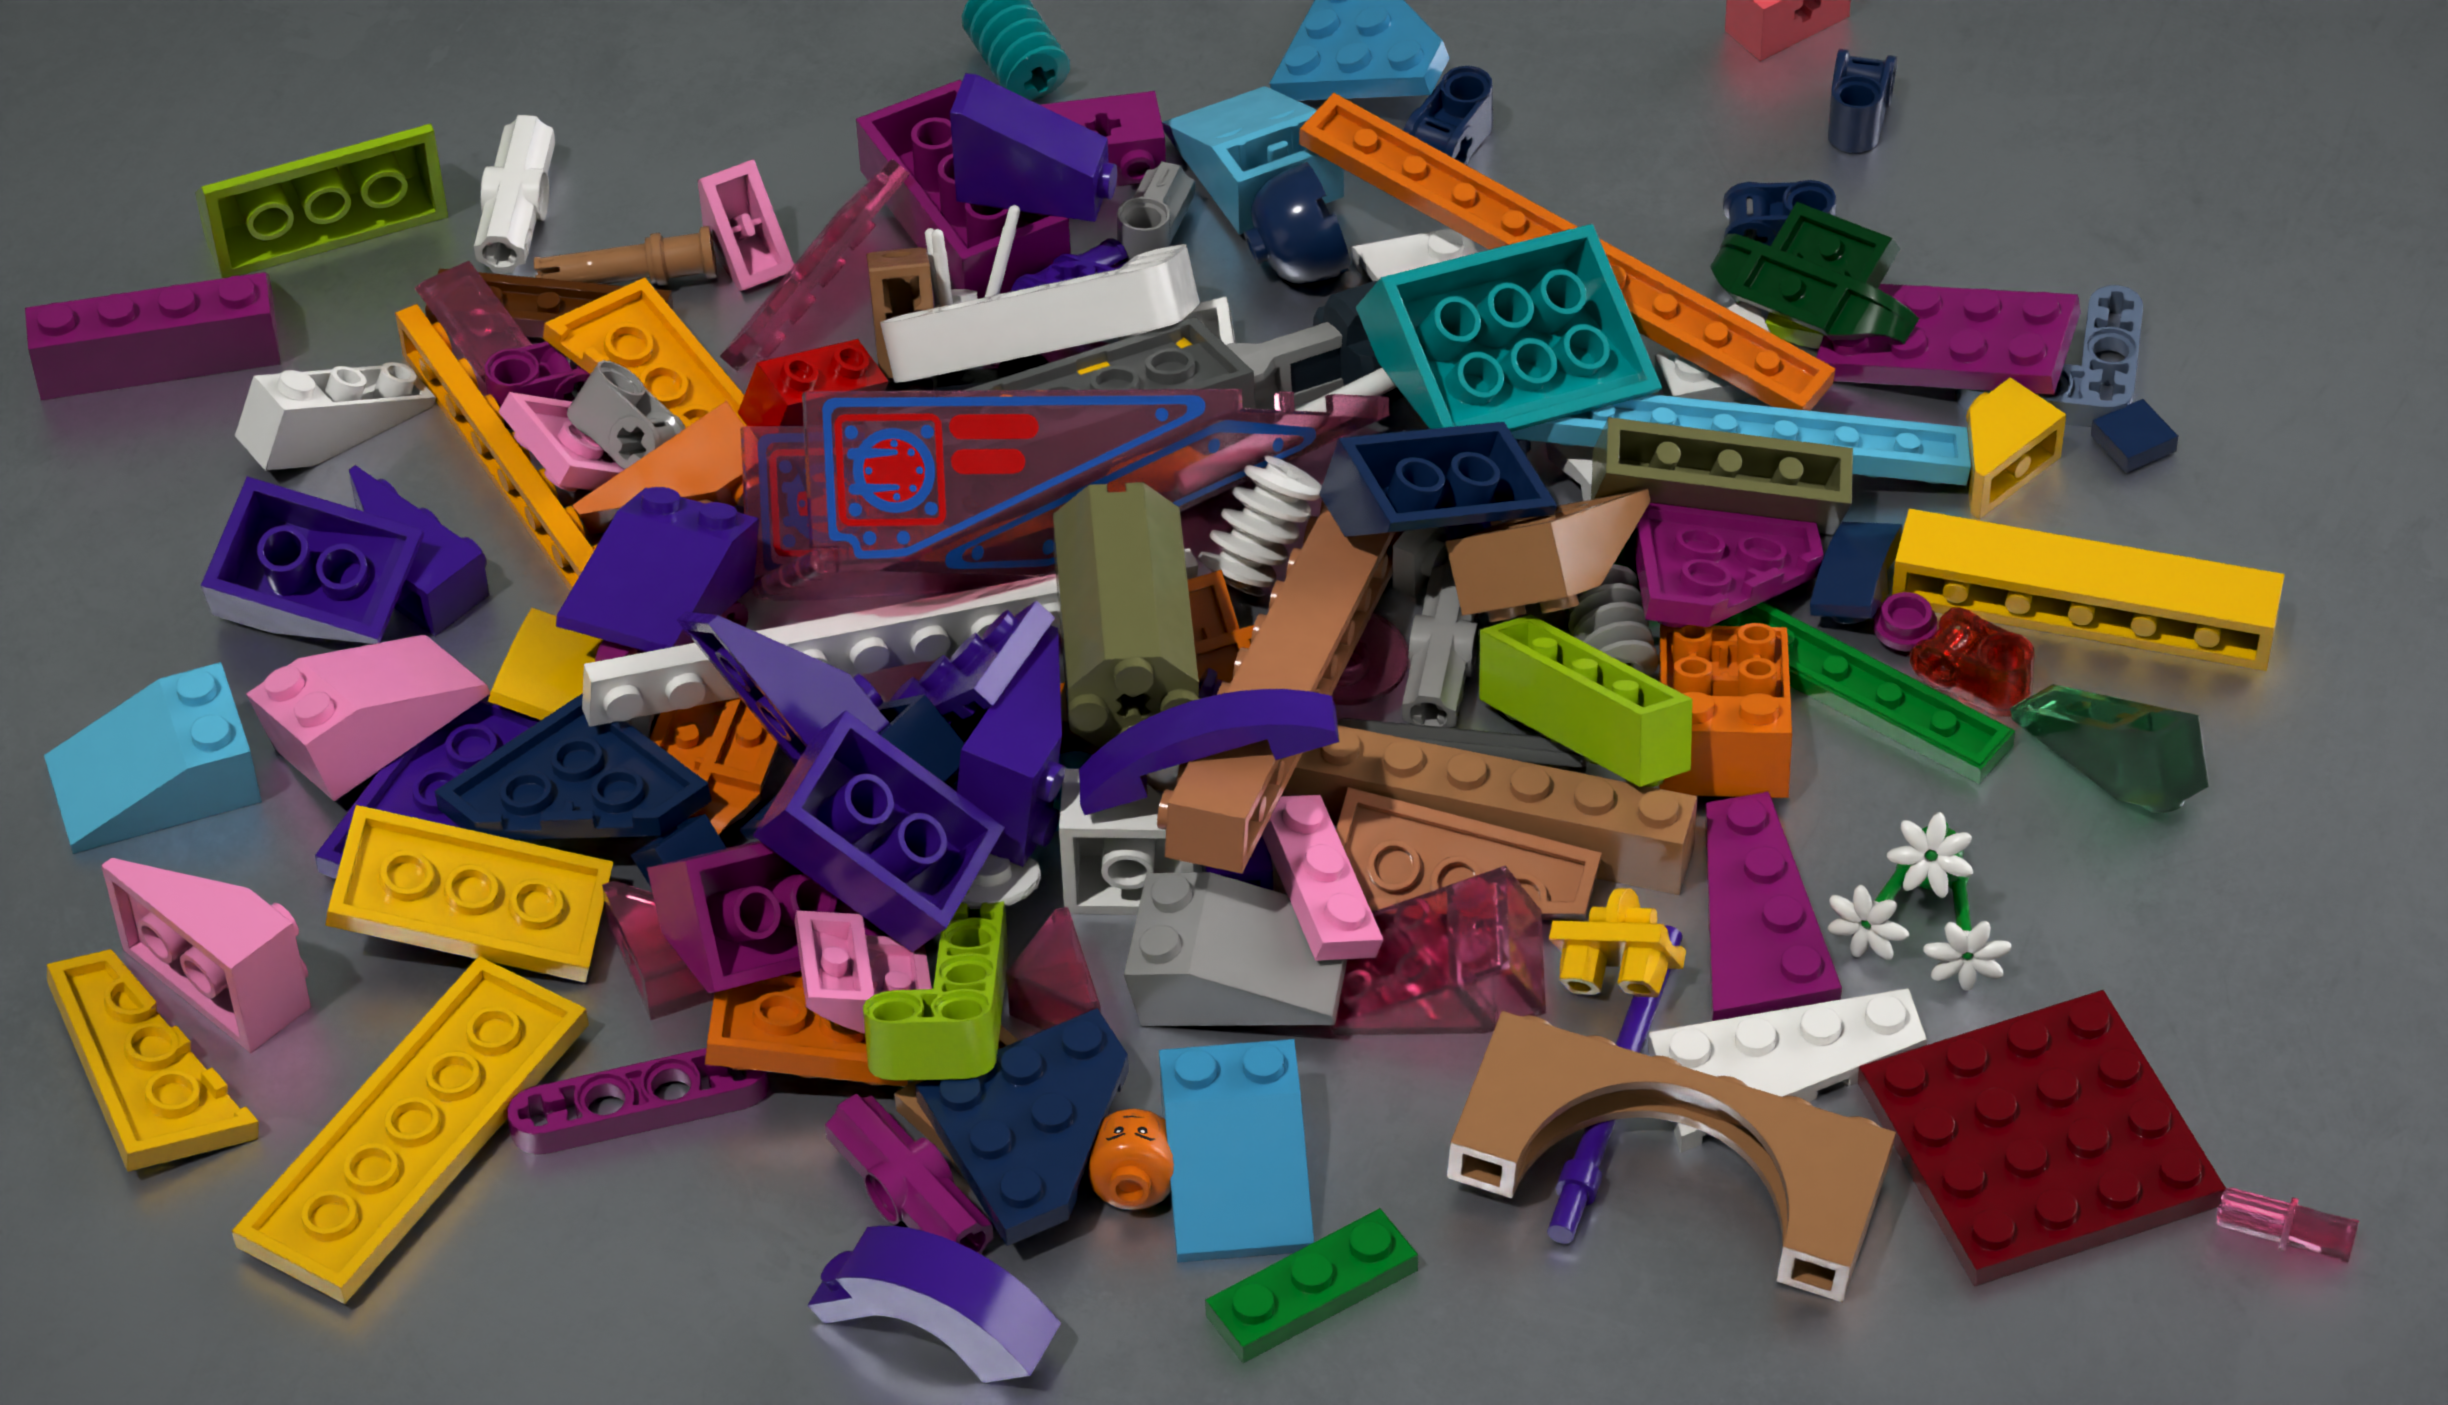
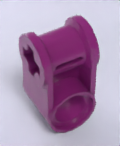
[484,341,590,430]

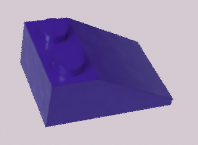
[201,476,424,644]
[556,487,759,652]
[677,612,889,765]
[957,625,1066,867]

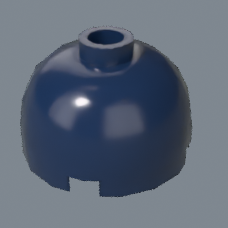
[1244,162,1351,284]

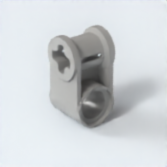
[567,360,685,469]

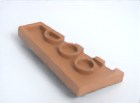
[1336,787,1602,921]

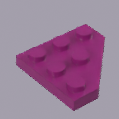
[1631,503,1824,628]

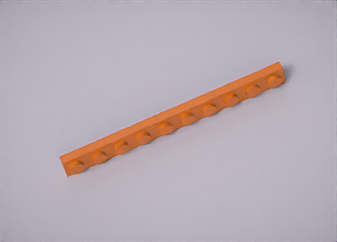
[1299,93,1836,411]

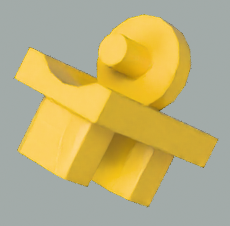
[1549,888,1686,997]

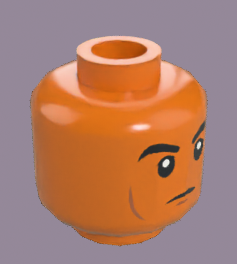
[1087,1108,1174,1210]

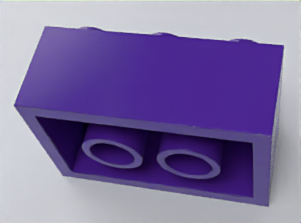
[753,710,1005,952]

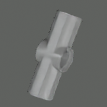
[1402,559,1479,728]

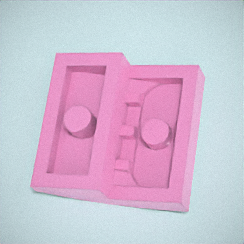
[795,910,932,1034]

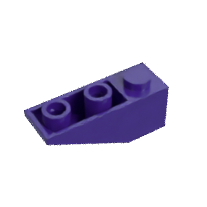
[349,465,490,637]

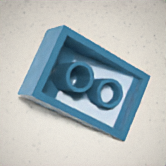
[1159,1039,1314,1263]

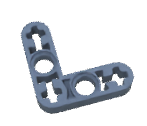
[1955,285,2143,427]

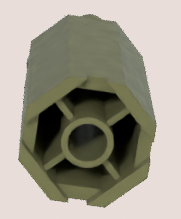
[1053,482,1199,749]

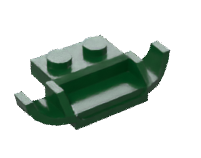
[1710,202,1920,344]

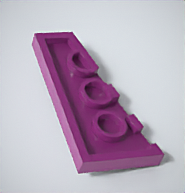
[1705,791,1842,1021]

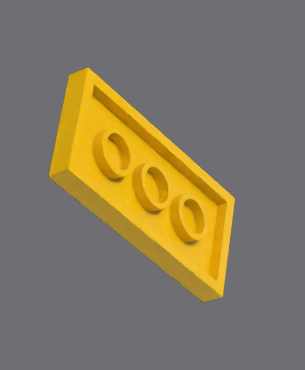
[325,805,613,983]

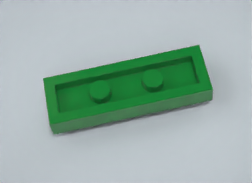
[1205,1208,1418,1363]

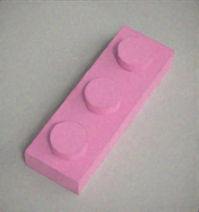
[1262,795,1383,961]

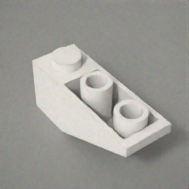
[235,362,436,471]

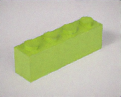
[1479,614,1693,787]

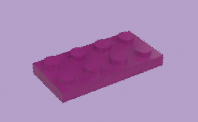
[1816,284,2081,394]

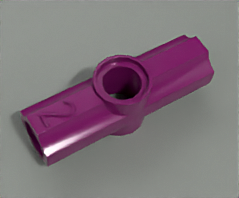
[825,1094,993,1254]

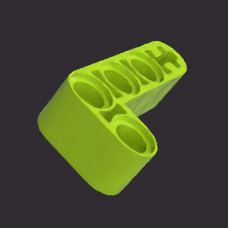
[863,890,1009,1081]

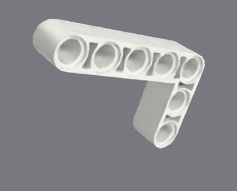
[880,244,1200,383]

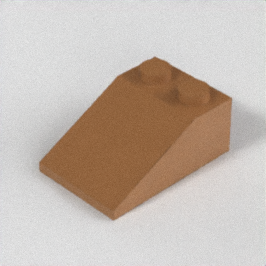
[1445,489,1651,622]

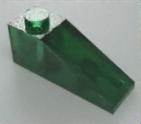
[2010,684,2209,813]

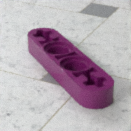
[508,1048,769,1155]

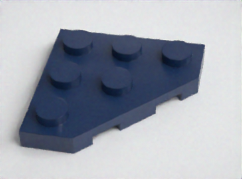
[434,693,712,840]
[915,1008,1129,1246]

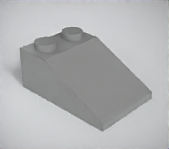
[1124,872,1347,1026]

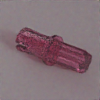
[2216,1187,2360,1263]

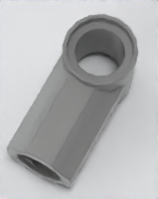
[1117,161,1195,262]

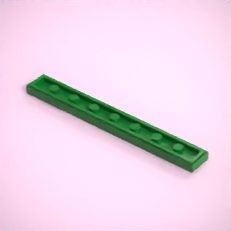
[1614,535,2015,784]

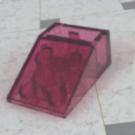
[1331,865,1546,1035]

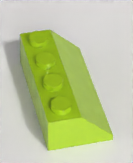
[195,123,448,279]

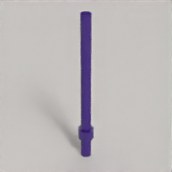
[1547,925,1683,1244]

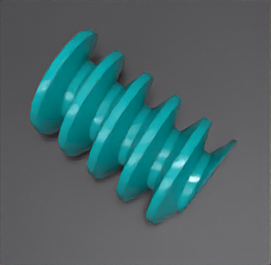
[961,0,1070,101]

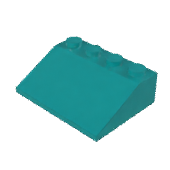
[1355,224,1662,432]

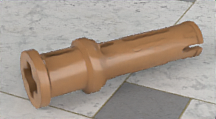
[534,226,717,286]

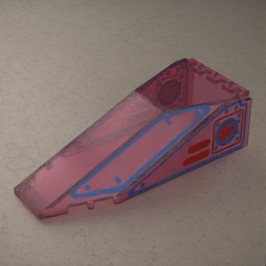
[740,389,1389,601]

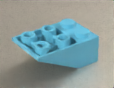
[1162,86,1344,235]

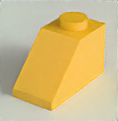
[1966,377,2066,520]

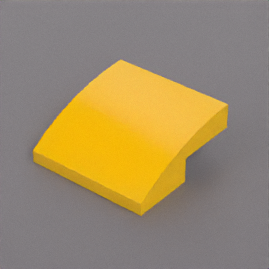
[488,607,603,720]

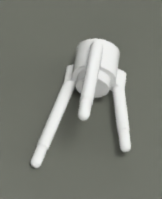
[925,205,1020,308]

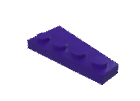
[890,601,1055,725]

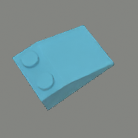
[44,662,262,854]

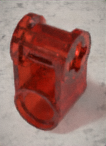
[1909,607,2035,717]

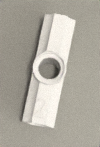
[474,115,555,274]

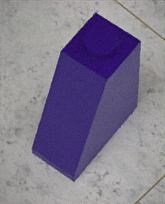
[950,73,1117,222]

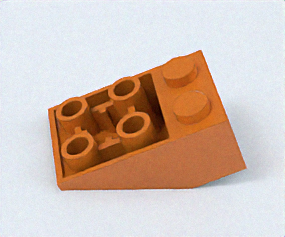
[1659,623,1792,798]

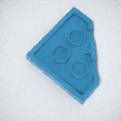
[1269,0,1450,101]

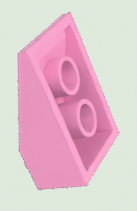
[246,634,490,801]
[101,858,311,1053]

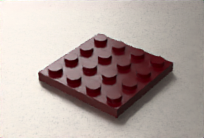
[1858,989,2226,1287]

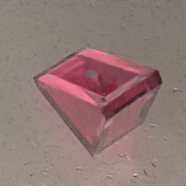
[1006,907,1101,1030]

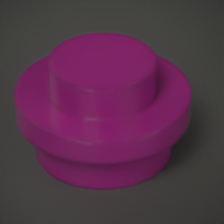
[1874,592,1938,651]

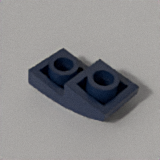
[1810,522,1903,624]

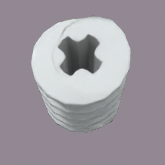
[1198,456,1322,597]

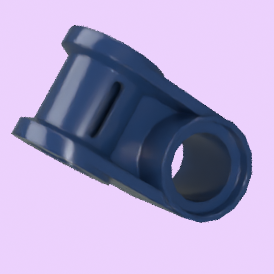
[1828,49,1897,153]
[1403,66,1493,165]
[1723,180,1836,246]

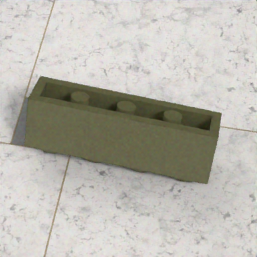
[1591,417,1853,536]

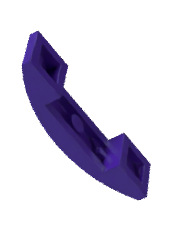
[1079,689,1339,816]

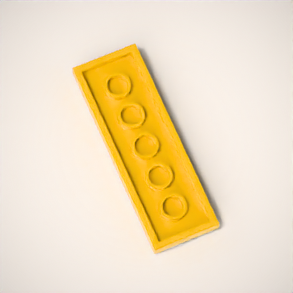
[232,956,589,1304]

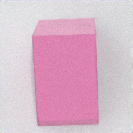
[697,159,796,291]

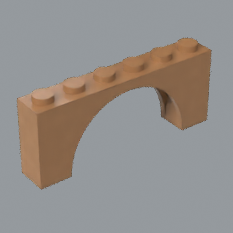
[1447,1011,1896,1302]

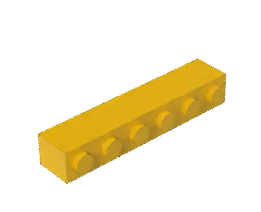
[1892,508,2285,671]

